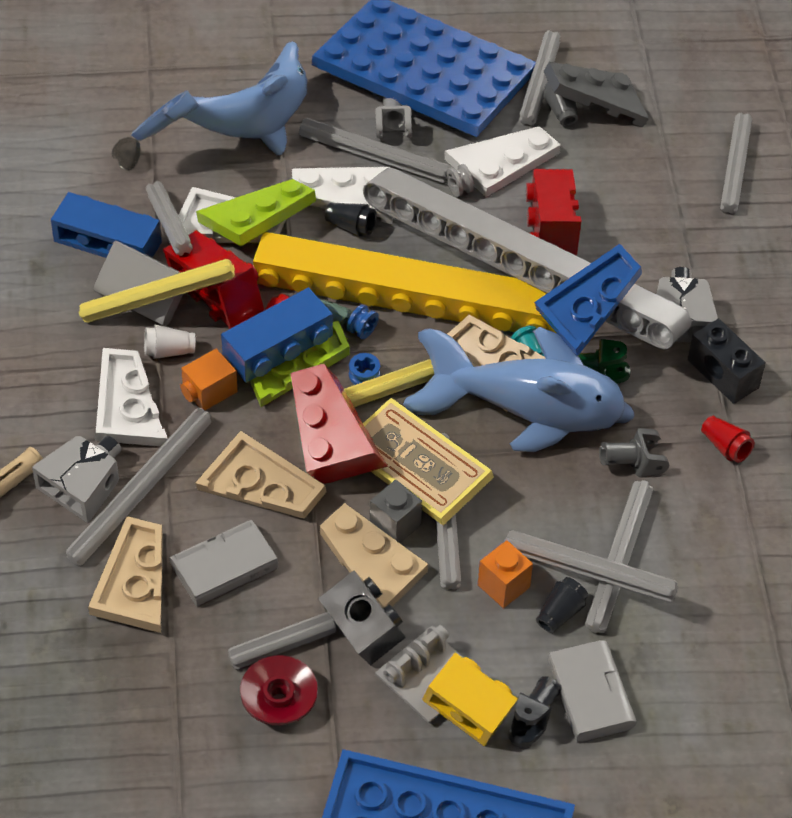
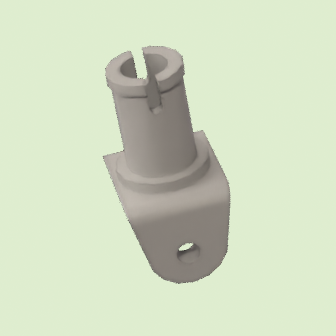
[375,97,412,139]

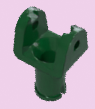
[578,339,631,384]

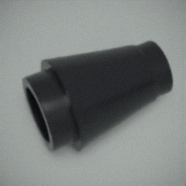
[325,202,377,236]
[536,577,589,633]

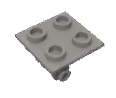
[375,625,463,723]

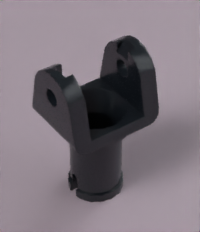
[508,676,561,747]

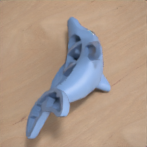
[131,42,307,155]
[403,327,634,452]

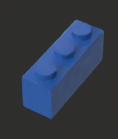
[51,192,162,258]
[221,287,333,383]

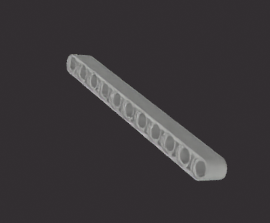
[363,167,691,349]

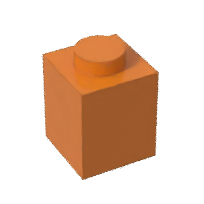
[180,348,238,411]
[478,540,533,609]

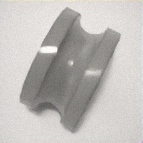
[446,164,474,197]

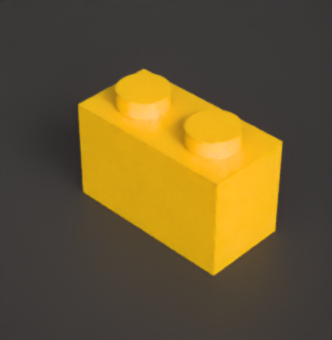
[422,652,518,746]

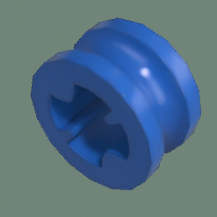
[347,304,379,339]
[349,353,380,385]

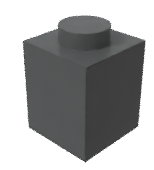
[370,479,422,543]

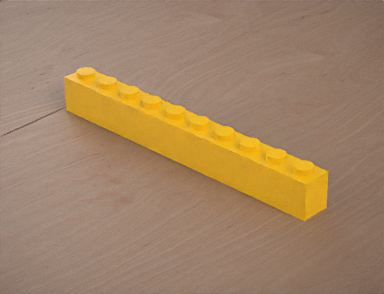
[253,232,556,333]

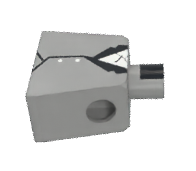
[656,267,718,342]
[32,435,121,523]

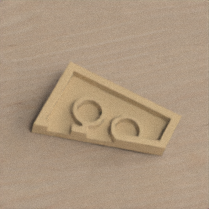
[448,315,546,412]
[195,431,327,519]
[320,503,428,608]
[88,516,163,633]

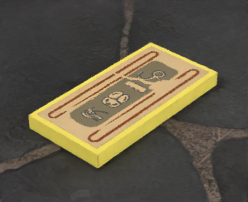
[363,398,494,525]

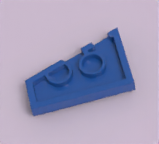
[534,244,642,357]

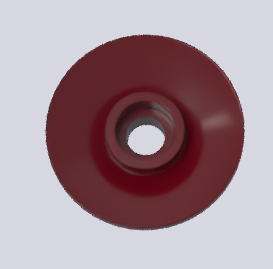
[240,655,318,726]

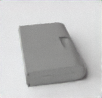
[94,241,183,326]
[169,520,279,607]
[548,640,637,743]

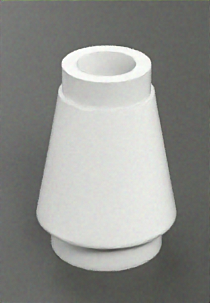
[144,325,196,359]

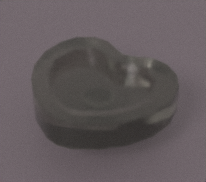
[111,137,141,171]

